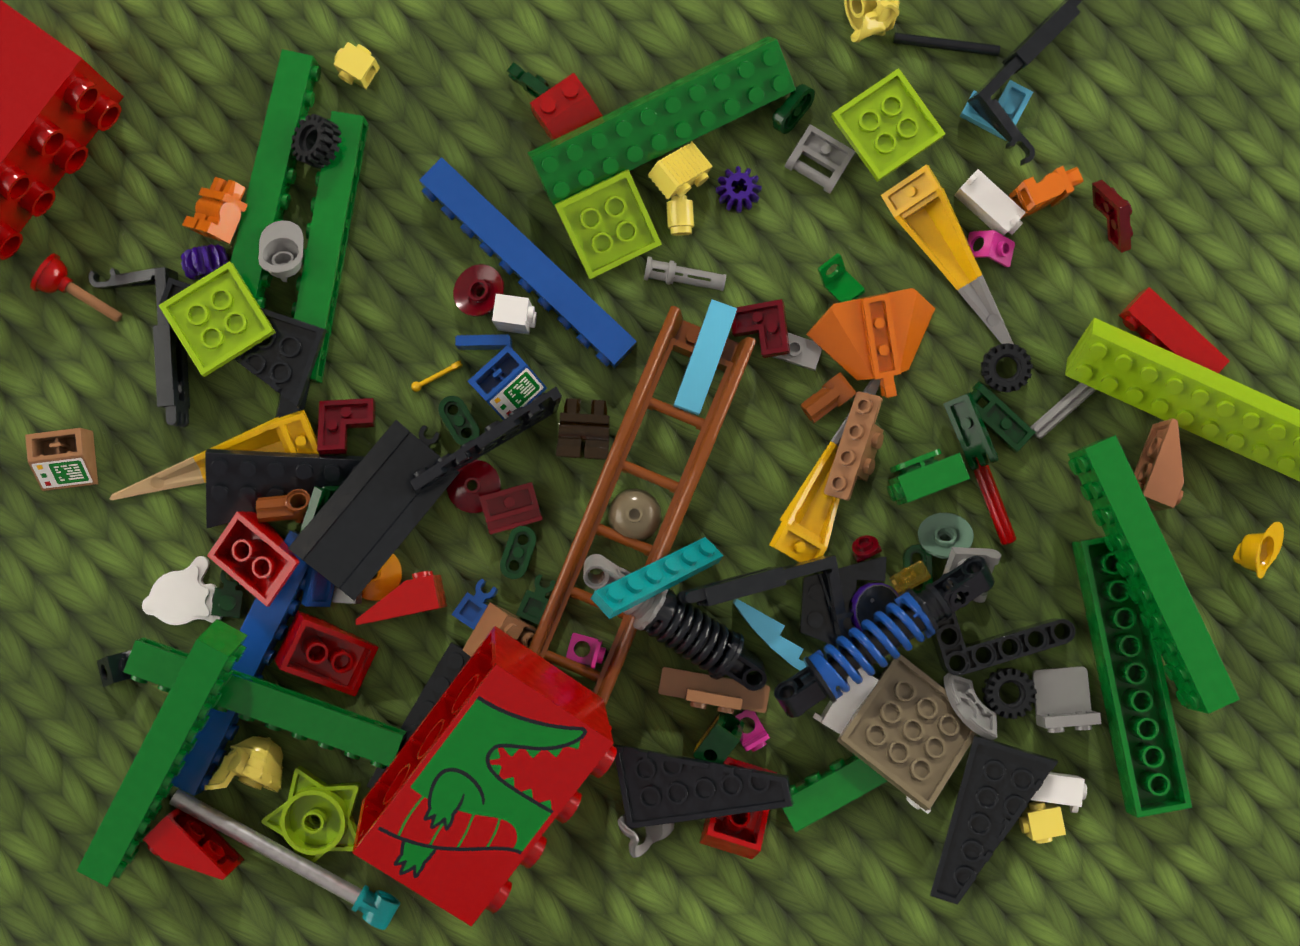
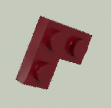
[1092,180,1133,253]
[731,299,790,358]
[317,398,375,455]

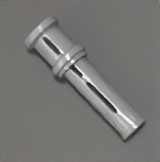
[644,256,726,291]

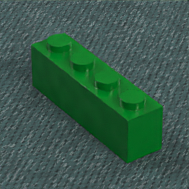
[782,754,888,832]

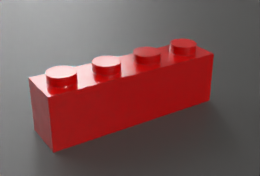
[1119,287,1230,373]

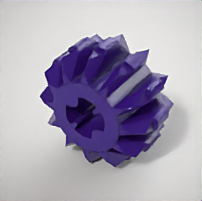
[716,166,762,213]
[181,244,229,280]

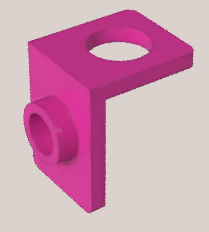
[967,230,1015,267]
[566,633,606,669]
[735,710,770,752]

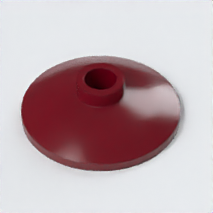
[453,264,504,317]
[447,459,501,513]

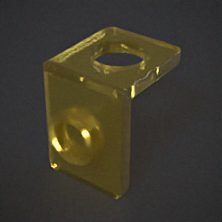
[889,561,931,596]

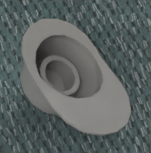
[258,220,304,282]

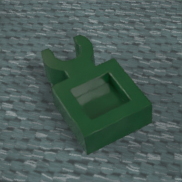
[507,62,549,98]
[211,570,243,618]
[516,574,556,624]

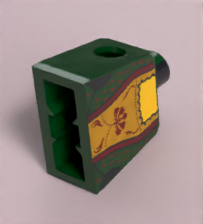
[693,712,745,763]

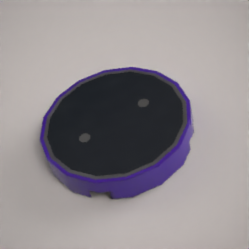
[850,583,899,632]

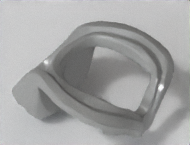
[618,814,675,858]

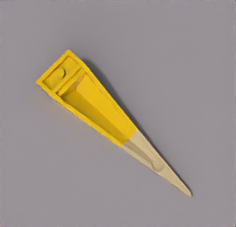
[110,409,319,500]

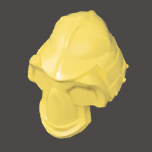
[844,0,900,43]
[204,736,283,793]

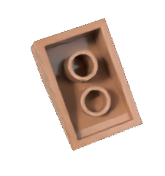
[1134,418,1184,511]

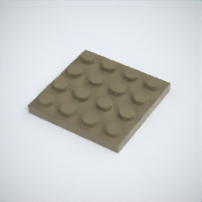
[837,654,977,811]

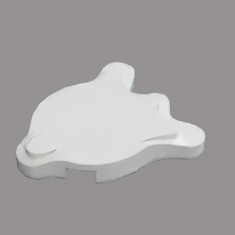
[142,556,223,625]

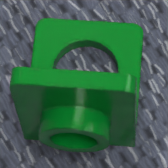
[818,253,865,302]

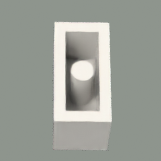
[492,294,537,335]

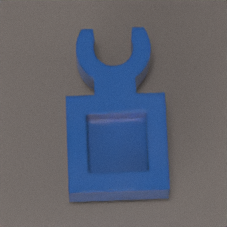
[452,579,498,630]

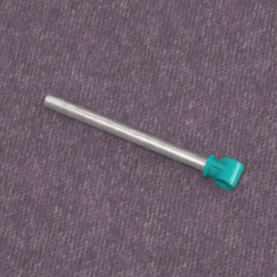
[169,789,400,930]

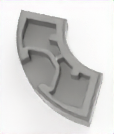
[943,673,997,740]

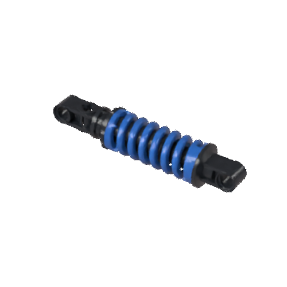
[774,556,995,718]

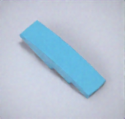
[673,299,737,415]
[733,599,806,671]

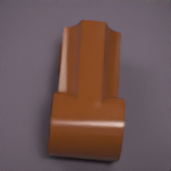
[800,372,857,424]
[256,489,310,523]

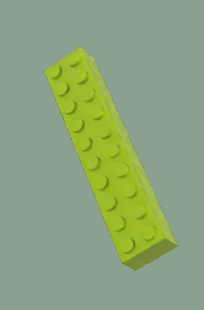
[1065,317,1300,482]

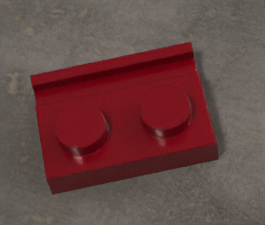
[479,482,542,535]

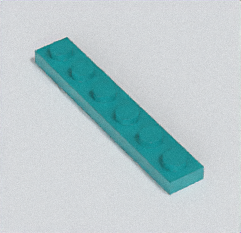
[591,537,724,619]

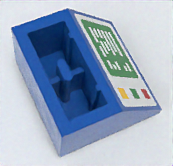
[468,345,548,420]

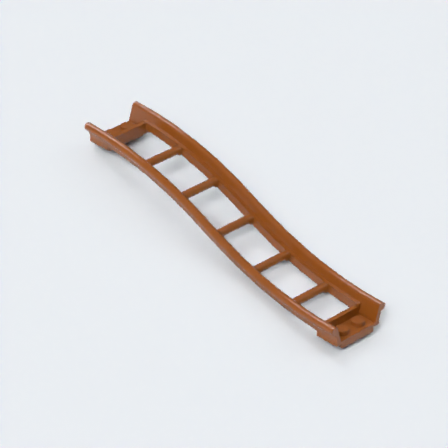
[529,306,756,707]

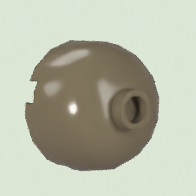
[608,488,662,541]

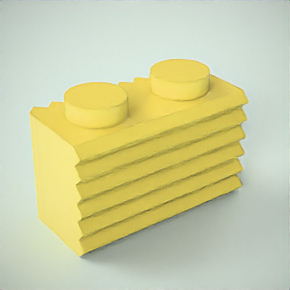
[648,142,713,199]

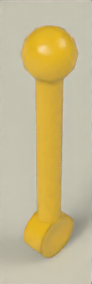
[411,361,463,392]

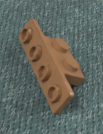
[824,391,884,501]
[658,667,770,714]

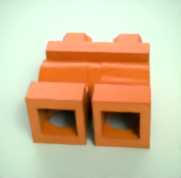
[1008,166,1084,219]
[182,177,248,244]

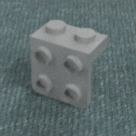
[1032,666,1101,733]

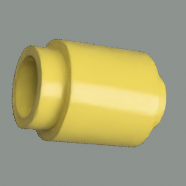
[666,195,694,236]

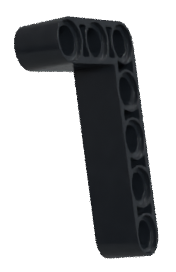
[931,612,1076,676]

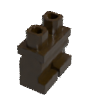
[556,398,610,460]

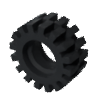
[291,114,341,169]
[981,343,1033,392]
[982,668,1037,719]

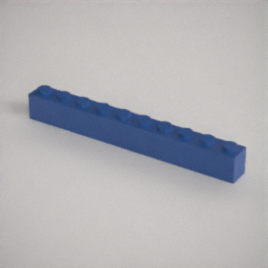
[419,157,637,368]
[172,530,309,796]

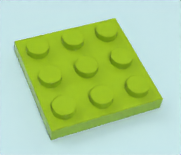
[831,68,946,182]
[554,170,662,279]
[158,261,276,377]

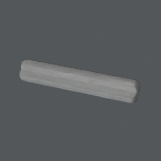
[1030,383,1096,439]

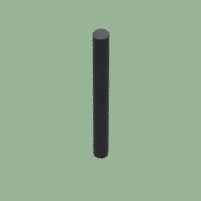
[893,32,1000,56]

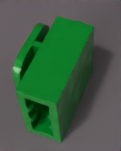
[887,449,970,505]

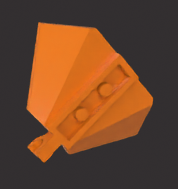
[806,288,935,398]

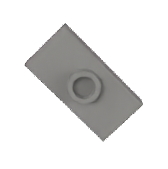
[773,333,822,371]

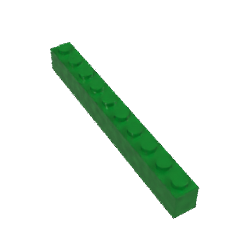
[231,49,321,309]
[291,111,369,383]
[123,637,407,769]

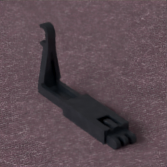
[967,0,1083,166]
[89,267,190,428]
[677,555,853,640]

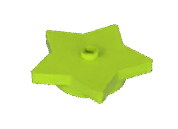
[261,766,361,863]

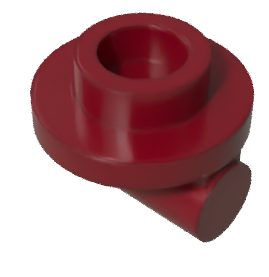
[852,535,882,563]

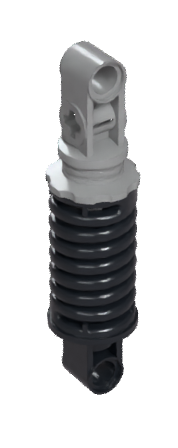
[583,554,767,691]

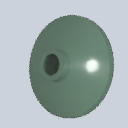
[918,513,974,559]

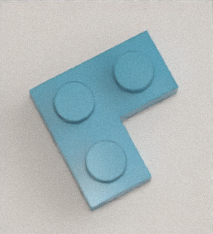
[959,80,1033,141]

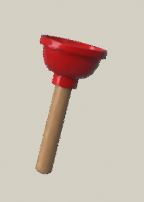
[30,253,123,322]

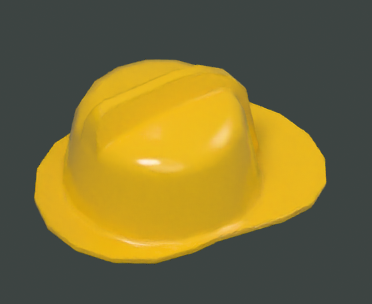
[1233,522,1284,579]

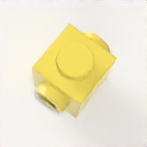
[334,42,380,89]
[1019,801,1066,843]

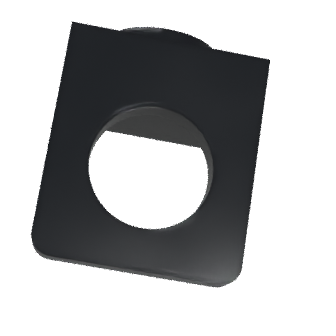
[97,650,131,687]

